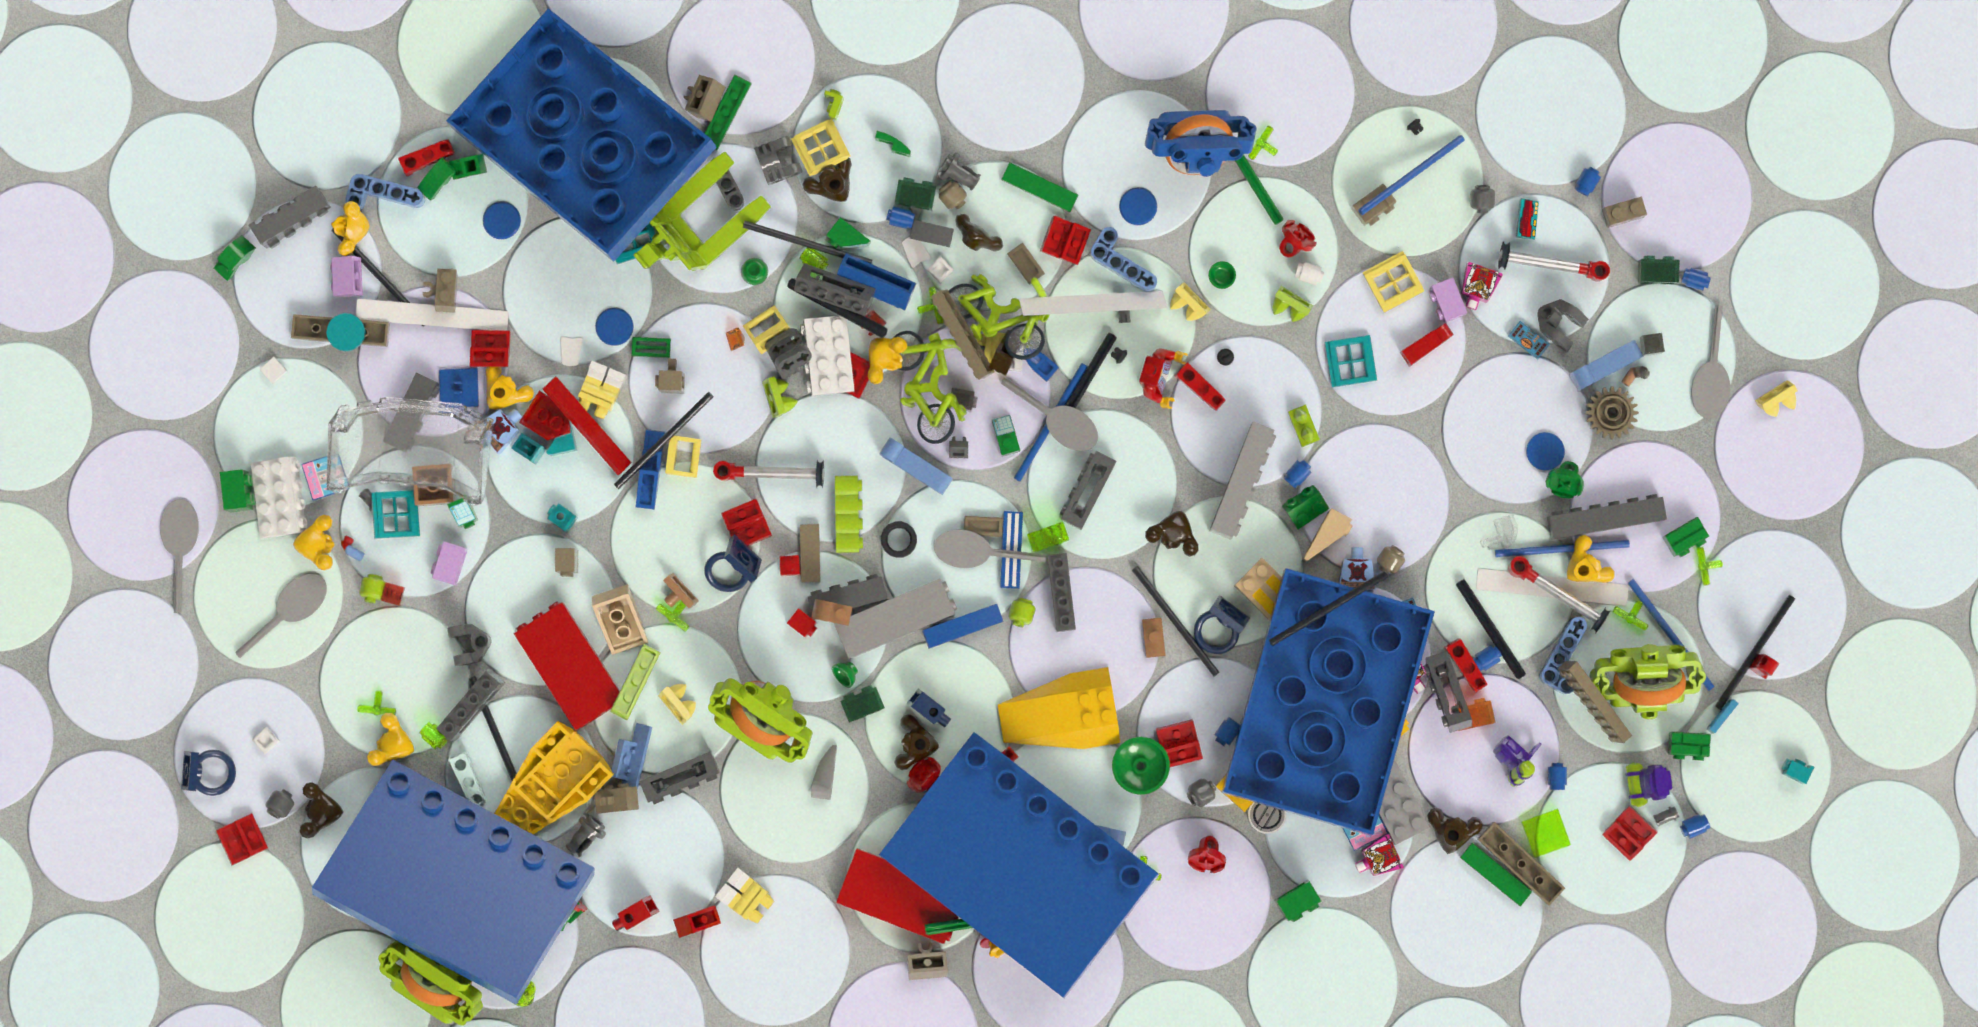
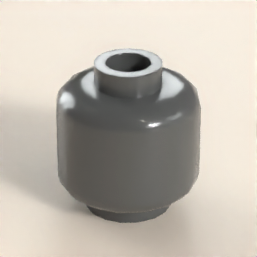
[1470,185,1495,213]
[1187,778,1216,807]
[265,789,294,819]

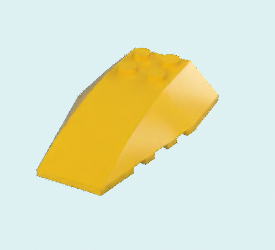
[998,667,1121,749]
[494,721,614,834]

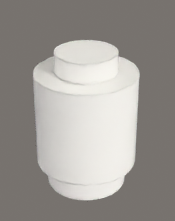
[1295,262,1324,285]

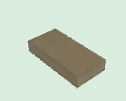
[1007,243,1045,285]
[964,516,1003,537]

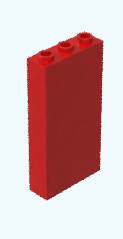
[513,601,620,731]
[836,848,959,944]

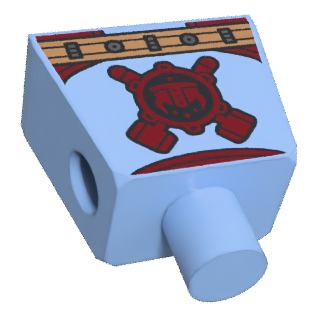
[474,409,522,454]
[1338,547,1376,591]

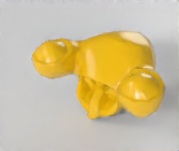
[331,201,370,256]
[868,337,908,384]
[485,367,534,410]
[293,514,335,571]
[1567,535,1615,583]
[367,713,414,766]

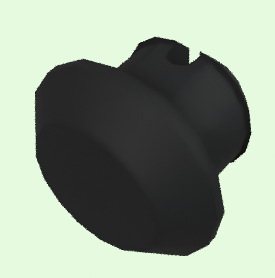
[1407,119,1424,135]
[1111,347,1127,364]
[1217,349,1234,366]

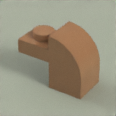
[811,599,853,626]

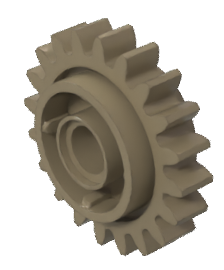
[1585,386,1639,440]

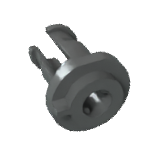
[937,152,981,191]
[566,812,606,857]

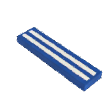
[1001,511,1023,589]

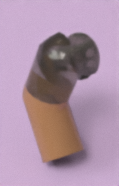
[1621,366,1650,387]

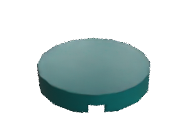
[326,313,366,352]

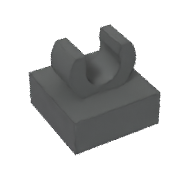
[949,436,968,459]

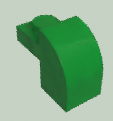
[449,154,487,180]
[213,235,256,281]

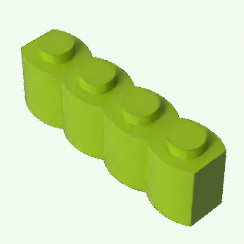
[835,475,863,553]

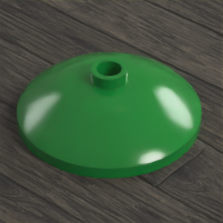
[1112,737,1170,795]

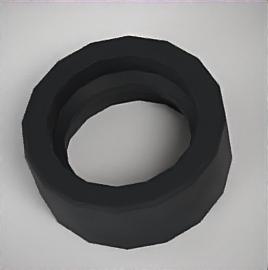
[881,521,917,558]

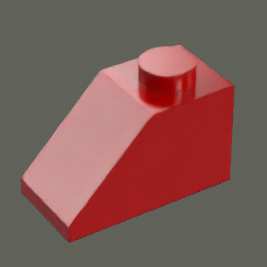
[673,905,721,938]

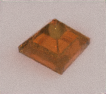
[726,327,745,351]

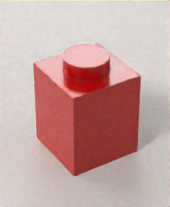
[779,555,801,576]
[787,608,817,638]

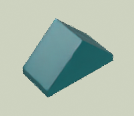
[546,423,577,456]
[511,433,546,465]

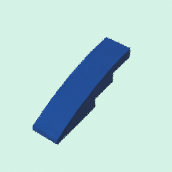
[636,429,665,510]
[922,604,1004,649]

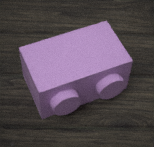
[330,256,363,298]
[1429,278,1467,323]
[431,542,468,586]

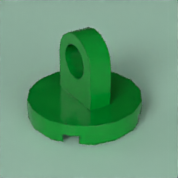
[1545,461,1584,499]

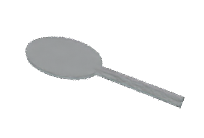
[1691,305,1730,419]
[1001,378,1098,451]
[160,499,199,613]
[934,529,1047,568]
[235,574,327,658]

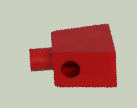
[612,895,660,931]

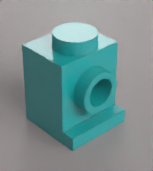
[547,503,578,533]
[1782,759,1815,784]

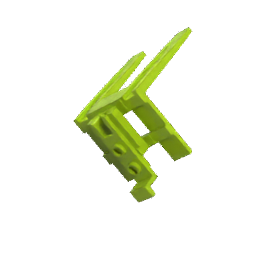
[634,152,771,271]

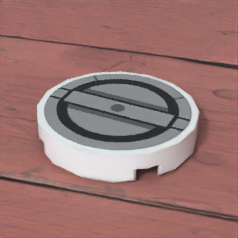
[1248,802,1286,834]

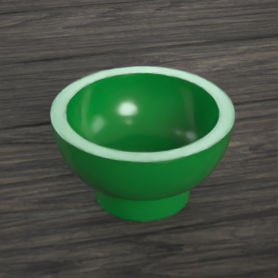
[741,258,768,285]
[1208,261,1236,289]
[832,661,858,688]

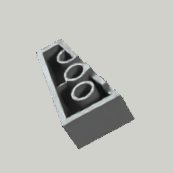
[248,186,331,249]

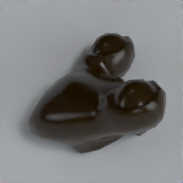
[802,157,852,202]
[955,214,1003,251]
[1145,511,1199,557]
[894,714,939,770]
[299,782,344,839]
[1427,808,1483,854]

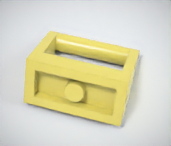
[743,305,790,354]
[665,436,701,478]

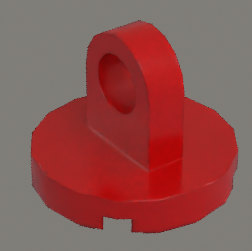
[1279,220,1317,258]
[907,757,941,793]
[1188,835,1226,873]

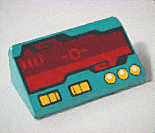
[1516,198,1539,240]

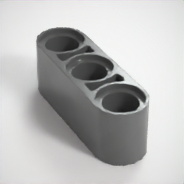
[711,158,744,211]

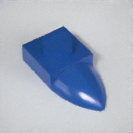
[1023,349,1059,382]

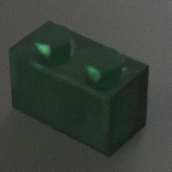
[895,177,937,211]
[1638,256,1680,285]
[840,685,885,723]

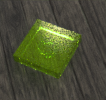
[1521,809,1571,858]

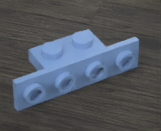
[612,723,652,789]

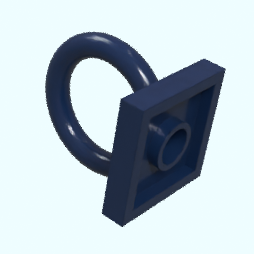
[704,535,762,592]
[1194,595,1250,654]
[181,750,236,796]

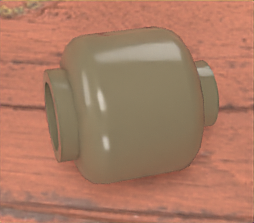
[939,181,967,210]
[1377,545,1405,575]

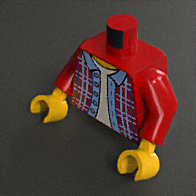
[1139,348,1188,409]

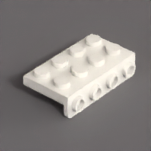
[800,316,854,397]
[251,457,307,539]

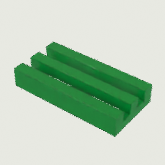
[631,337,671,358]

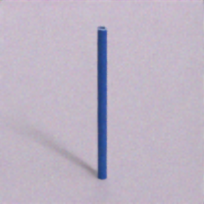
[1358,135,1465,215]
[1014,363,1088,482]
[1495,540,1630,557]
[1628,579,1715,691]

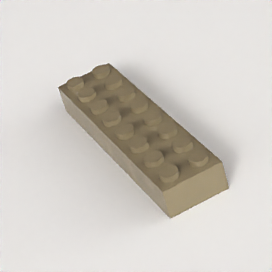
[931,289,995,380]
[291,314,390,347]
[1558,661,1632,743]
[1477,822,1565,906]

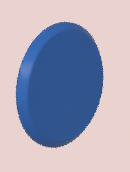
[1119,187,1157,225]
[483,201,521,239]
[595,308,634,346]
[1526,432,1565,471]

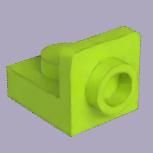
[824,89,844,121]

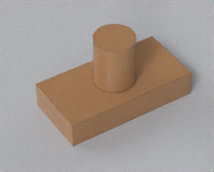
[663,573,699,608]
[1142,618,1166,658]

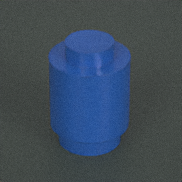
[1575,167,1601,197]
[886,206,915,229]
[1681,268,1711,291]
[1284,460,1312,488]
[1473,645,1502,672]
[1214,717,1240,747]
[1548,763,1567,790]
[1680,814,1710,839]

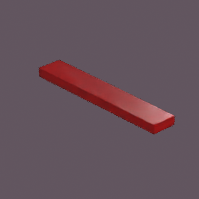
[542,376,632,475]

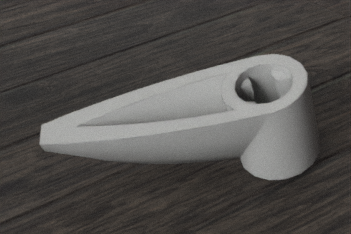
[811,745,837,800]

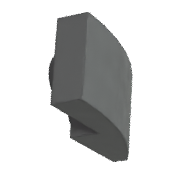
[910,220,954,247]

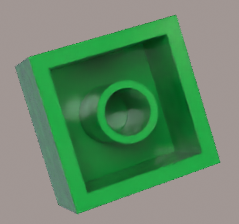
[219,469,256,513]
[1274,880,1321,922]

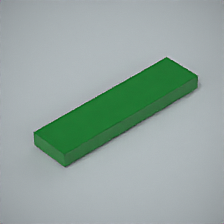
[704,74,752,151]
[1001,162,1078,213]
[1460,843,1532,907]

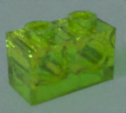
[1027,522,1070,553]

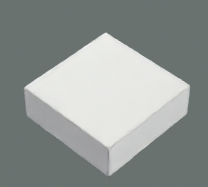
[927,256,954,284]
[260,357,288,384]
[252,727,280,754]

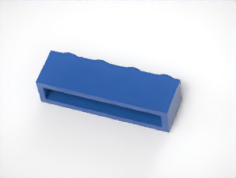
[837,253,916,311]

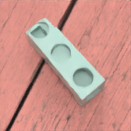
[449,751,486,806]

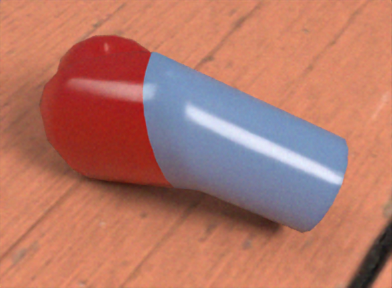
[341,536,365,561]

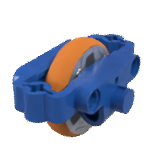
[1145,110,1257,177]

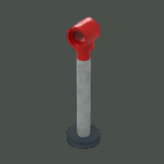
[1498,241,1610,282]
[713,460,825,488]
[1508,556,1611,634]

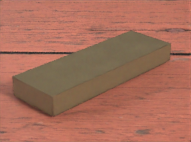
[800,524,821,582]

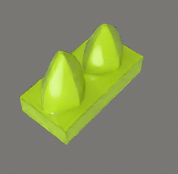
[1273,286,1314,322]
[762,376,798,418]
[1288,404,1320,447]

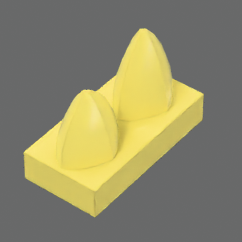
[1170,282,1211,321]
[1755,380,1798,417]
[658,684,696,725]

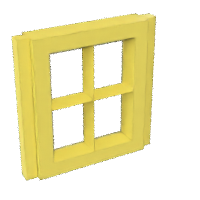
[791,119,850,176]
[1362,251,1424,313]

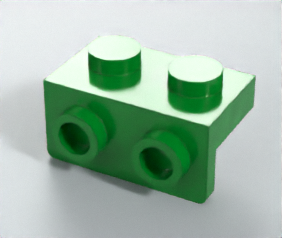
[1282,485,1330,530]

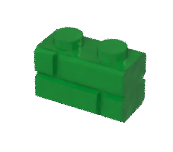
[1662,517,1709,558]
[1668,732,1711,761]

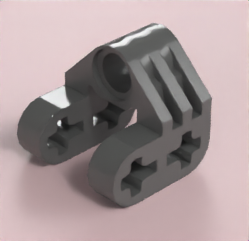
[754,136,803,185]
[1537,299,1589,352]
[765,328,812,380]
[447,624,492,666]

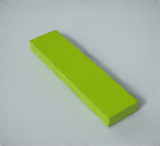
[610,644,661,720]

